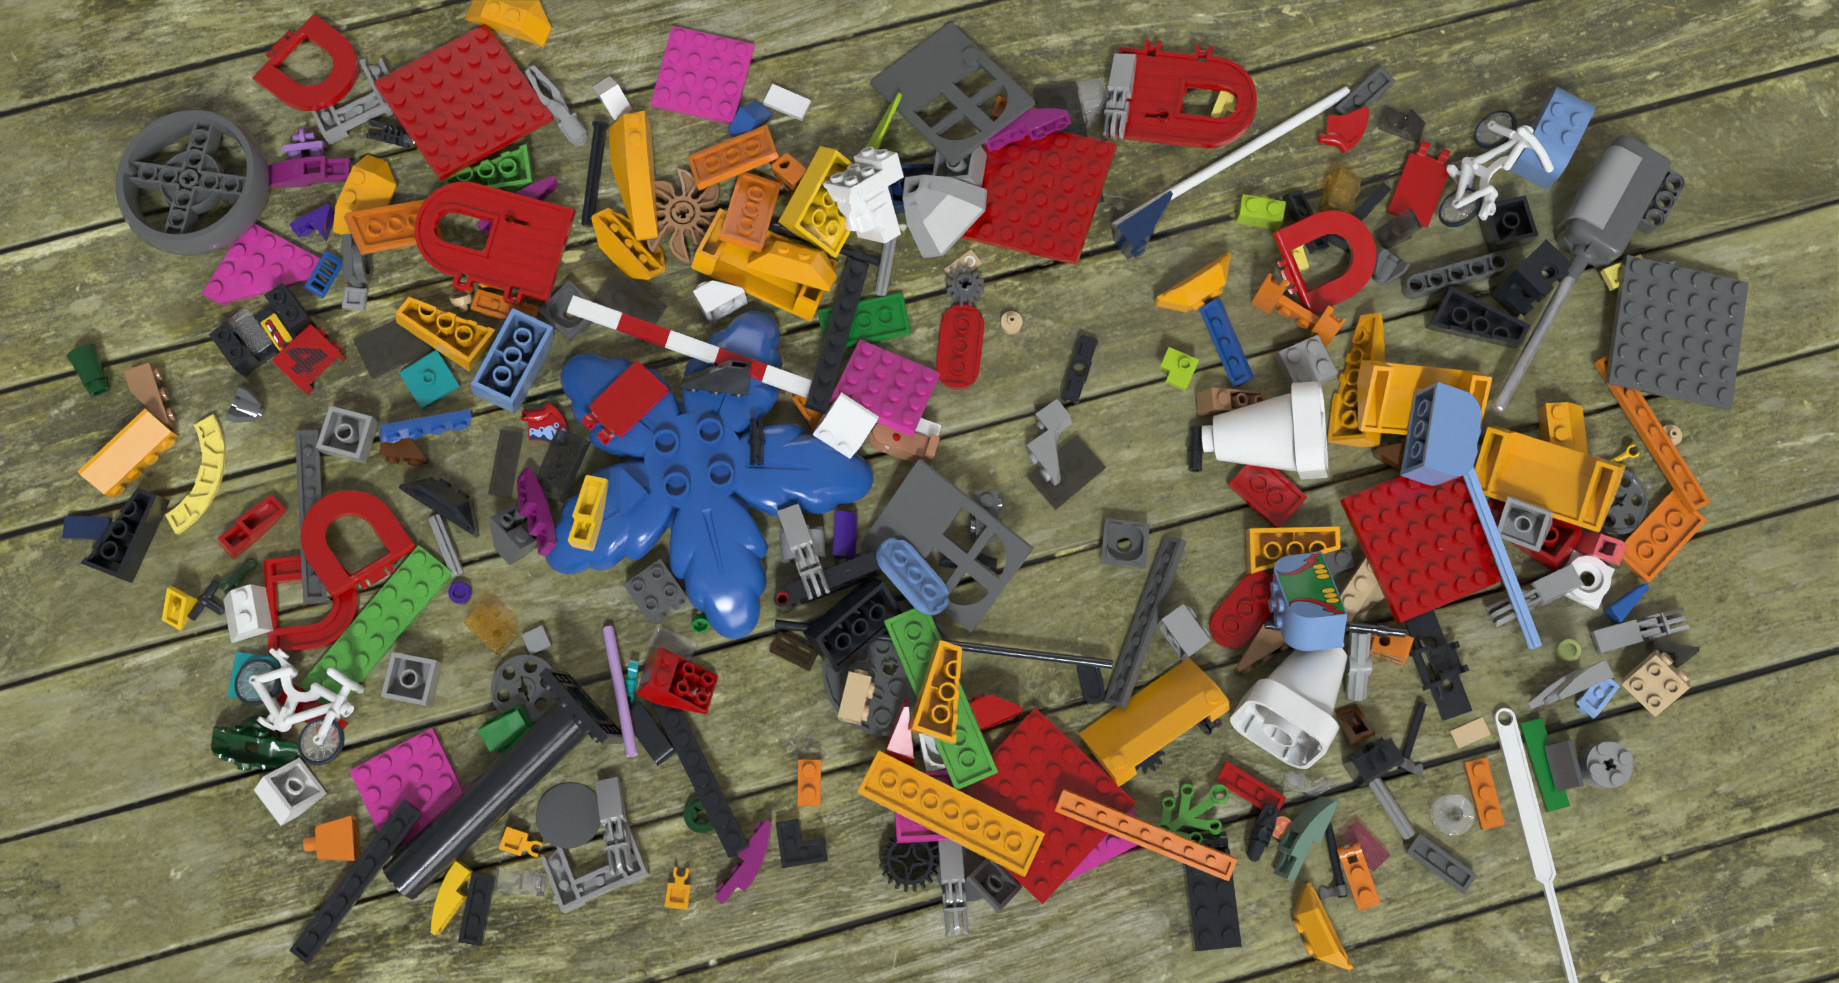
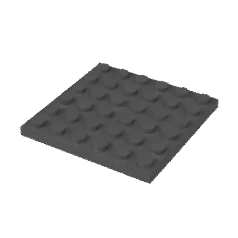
[1605,255,1749,410]

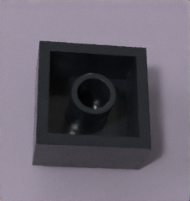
[1477,195,1539,253]

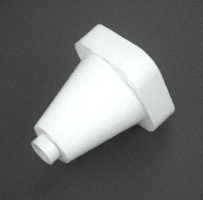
[1202,381,1329,480]
[1230,642,1347,769]

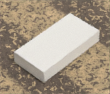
[763,84,811,121]

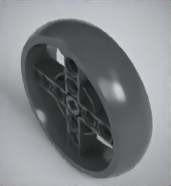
[116,109,270,256]

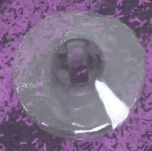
[1430,794,1475,836]

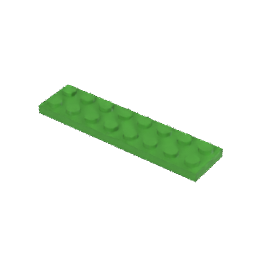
[300,545,452,705]
[884,608,998,790]

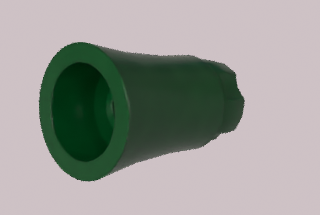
[66,344,111,397]

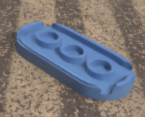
[876,538,949,615]

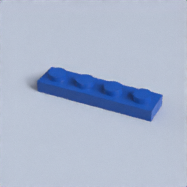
[1199,299,1254,387]
[379,409,472,443]

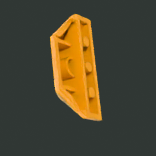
[465,0,552,47]
[333,155,397,235]
[591,208,665,280]
[747,239,837,292]
[1154,252,1231,313]
[1292,882,1353,970]

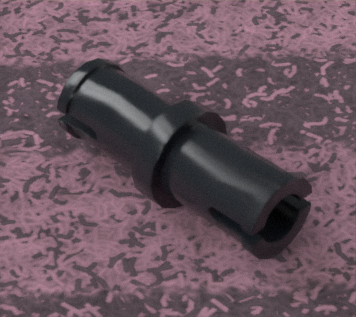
[748,419,766,466]
[1187,426,1204,472]

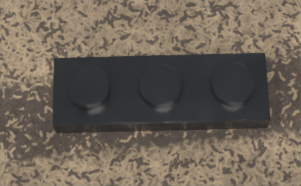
[1282,190,1330,254]
[458,872,496,946]

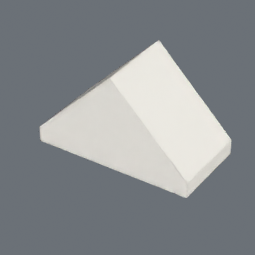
[592,76,633,122]

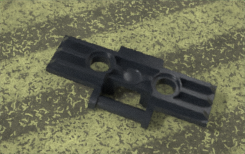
[1404,610,1473,721]

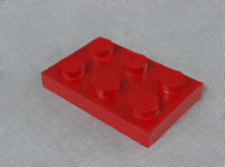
[1227,465,1308,528]

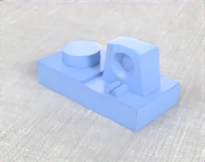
[1576,679,1620,718]

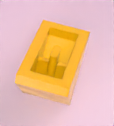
[162,586,198,631]

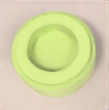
[1556,639,1581,662]

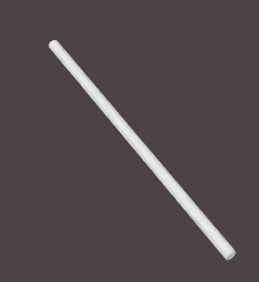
[1111,86,1351,231]

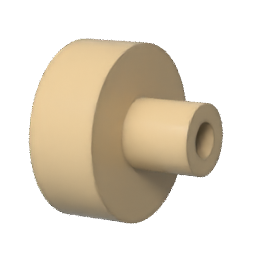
[449,291,473,312]
[1000,311,1022,334]
[1663,425,1682,446]

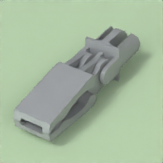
[1102,53,1137,139]
[525,66,587,146]
[777,504,830,600]
[1485,564,1584,627]
[1590,607,1690,654]
[595,776,633,875]
[938,840,969,936]

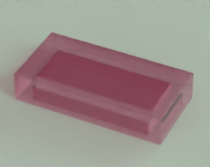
[1340,821,1390,871]

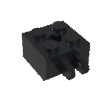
[1343,737,1405,788]

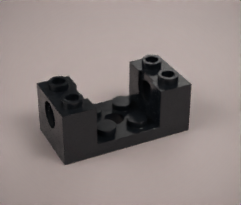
[1490,239,1572,318]
[209,283,317,377]

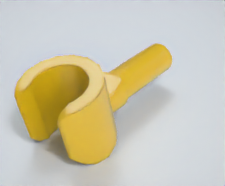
[1609,443,1641,463]

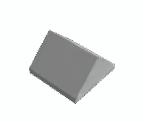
[1498,495,1553,552]

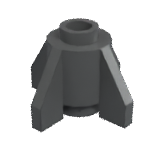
[1372,247,1410,286]
[226,385,266,423]

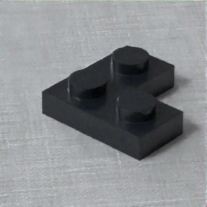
[776,819,828,869]

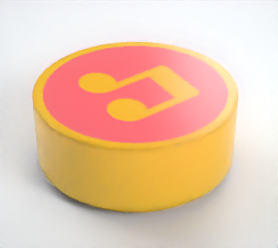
[1272,816,1292,840]

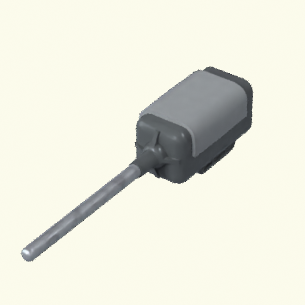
[1492,135,1685,413]

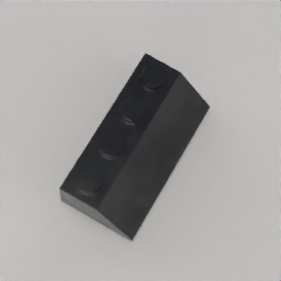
[803,576,903,673]

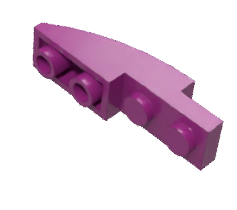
[985,108,1072,152]
[268,156,351,188]
[715,819,772,904]

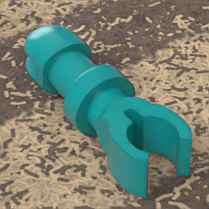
[624,660,639,705]

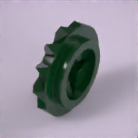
[684,797,714,833]

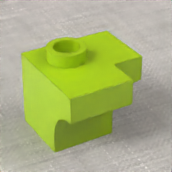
[1159,347,1199,391]

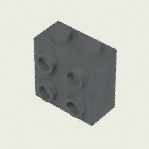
[970,490,1003,543]
[623,559,688,624]

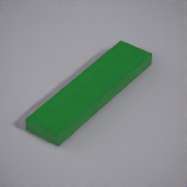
[1518,718,1570,812]

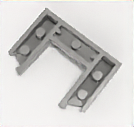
[311,58,393,145]
[1528,660,1614,710]
[541,822,650,914]

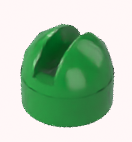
[691,613,709,633]

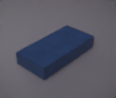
[62,516,112,540]

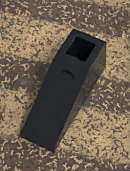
[680,360,752,397]

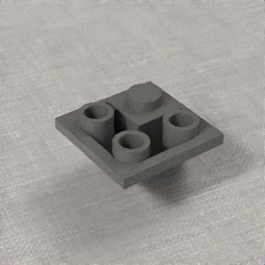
[489,503,537,565]

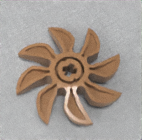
[647,168,728,264]

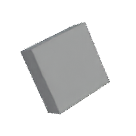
[342,286,369,311]
[522,625,552,655]

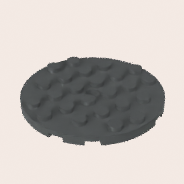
[822,601,952,737]

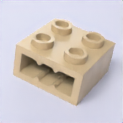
[1621,649,1690,717]
[838,669,875,725]

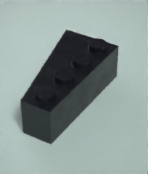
[81,488,170,583]

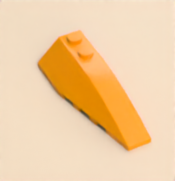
[608,111,658,241]
[1327,313,1385,448]

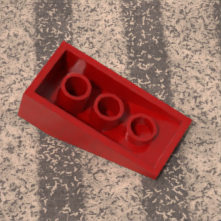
[1488,498,1582,572]

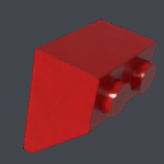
[969,693,1023,731]

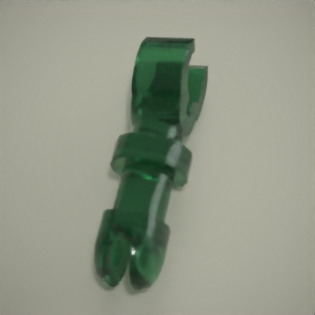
[218,558,257,595]

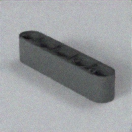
[1402,252,1509,300]

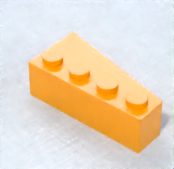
[395,297,496,372]
[1245,527,1341,574]
[908,640,962,744]

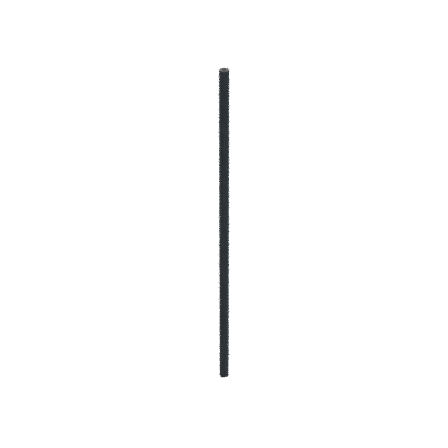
[775,619,1113,669]

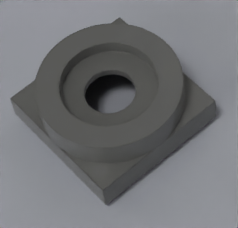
[341,233,372,288]
[538,280,592,342]
[1100,518,1150,569]

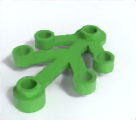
[1157,784,1229,844]

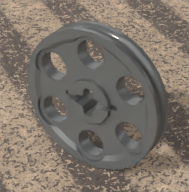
[1600,469,1648,535]
[491,655,557,722]

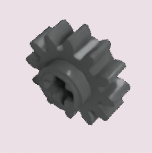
[946,268,984,307]

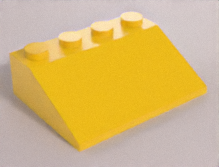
[779,146,853,258]

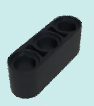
[629,700,676,766]

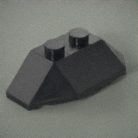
[399,477,480,538]

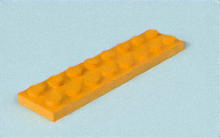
[857,751,1045,877]

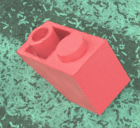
[1575,530,1627,566]

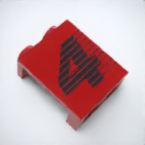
[271,324,346,395]

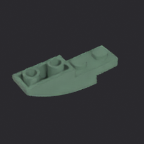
[1273,797,1338,883]

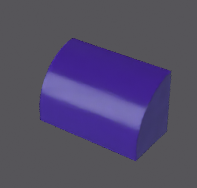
[833,511,858,560]

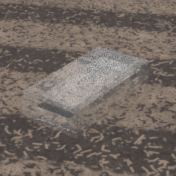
[228,307,273,355]
[647,625,698,661]

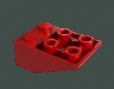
[636,646,718,715]

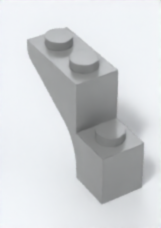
[1027,399,1072,486]

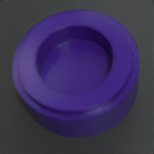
[448,581,473,605]

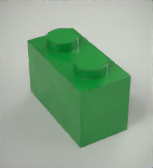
[477,703,534,753]

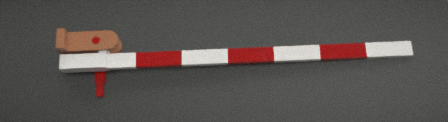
[567,295,941,465]

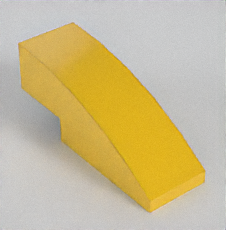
[567,475,608,551]
[431,861,474,935]

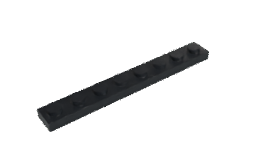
[804,258,870,414]
[651,702,750,858]
[289,799,424,965]

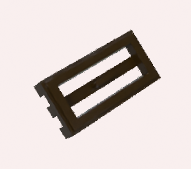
[769,631,818,672]

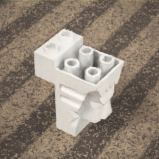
[823,147,904,243]

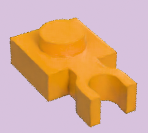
[499,826,543,857]
[664,867,691,910]

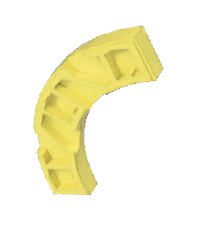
[165,414,226,534]

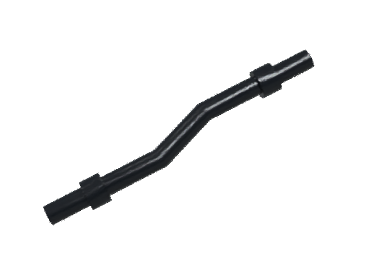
[768,221,881,266]
[1265,621,1406,638]

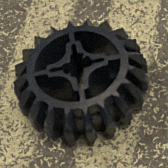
[879,833,940,892]

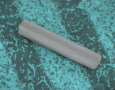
[875,237,897,297]
[429,514,464,577]
[1369,777,1415,839]

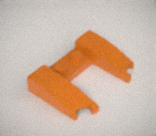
[1251,273,1346,349]

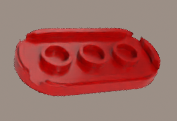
[936,304,984,390]
[1209,571,1273,649]

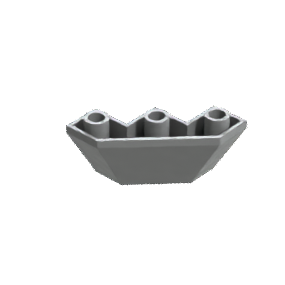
[903,175,987,258]

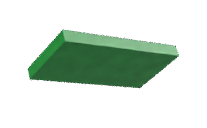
[817,292,911,349]

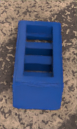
[302,250,342,299]
[1603,583,1649,625]

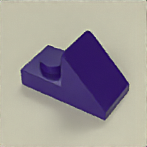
[289,203,335,241]

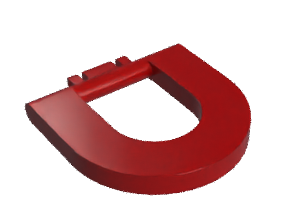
[252,14,359,111]
[1272,210,1376,314]
[300,490,416,598]
[263,556,360,654]

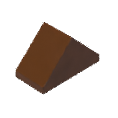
[1335,704,1375,745]

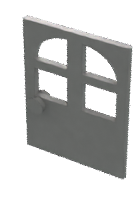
[870,22,1035,166]
[860,458,1034,632]

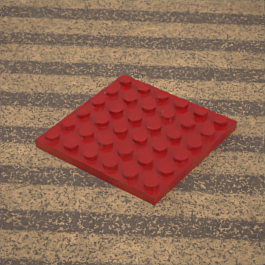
[373,24,553,182]
[960,118,1117,265]
[1340,476,1503,624]
[963,708,1137,905]

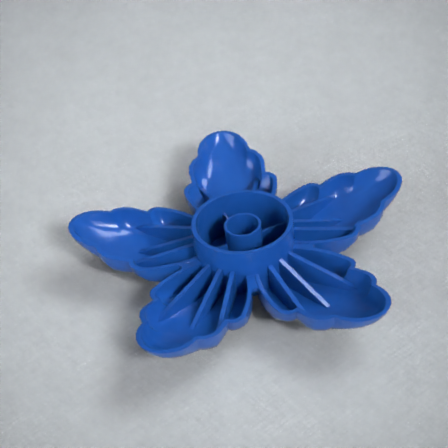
[545,311,874,639]

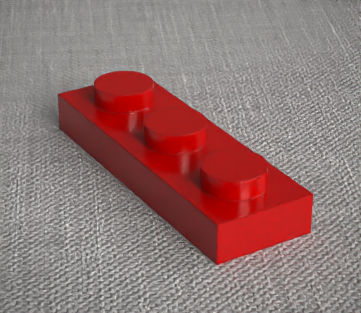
[1214,762,1286,812]

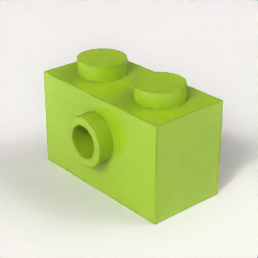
[1236,194,1286,230]

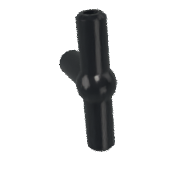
[188,580,225,621]

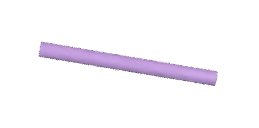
[602,626,638,757]

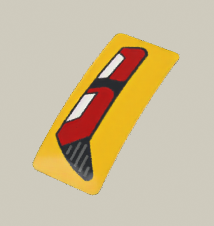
[260,313,293,352]

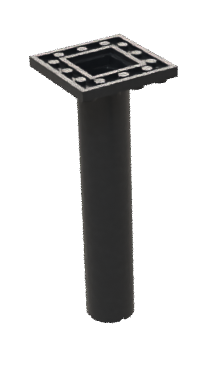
[382,668,624,900]

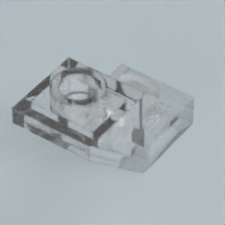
[1279,770,1336,797]

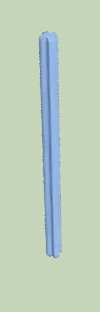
[1463,467,1542,649]

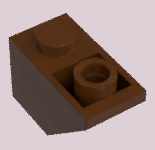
[379,438,429,466]
[1372,438,1406,473]

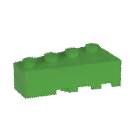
[443,144,535,193]

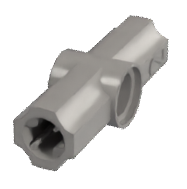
[1344,631,1372,701]

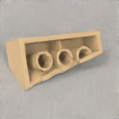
[1339,556,1384,622]

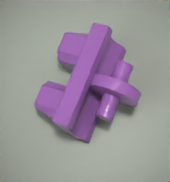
[283,127,328,160]

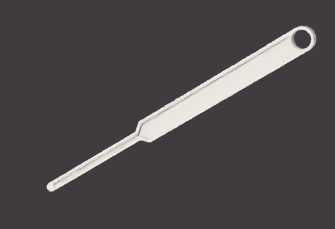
[1493,708,1578,983]

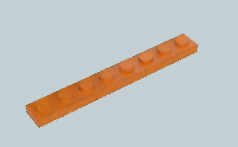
[1594,355,1711,514]
[1055,788,1237,881]

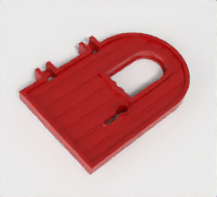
[1108,39,1257,149]
[414,182,576,307]

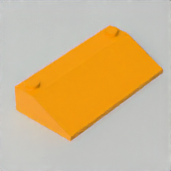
[691,208,838,322]
[1357,360,1492,440]
[1475,426,1626,532]
[1079,658,1230,787]

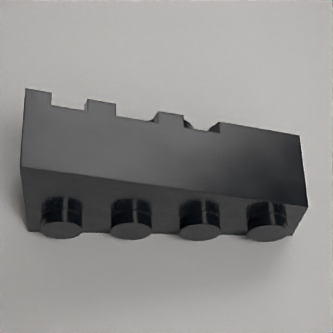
[1426,286,1531,349]

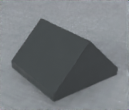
[1544,740,1584,791]
[965,858,1022,913]

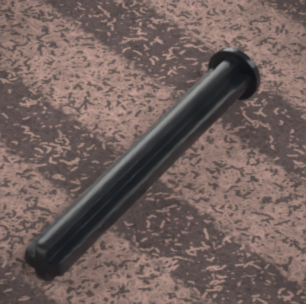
[581,121,609,227]

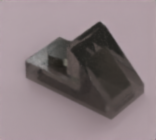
[1378,107,1426,143]
[1374,209,1422,250]
[1646,640,1700,669]

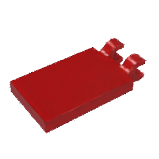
[1386,141,1451,228]
[581,360,670,446]

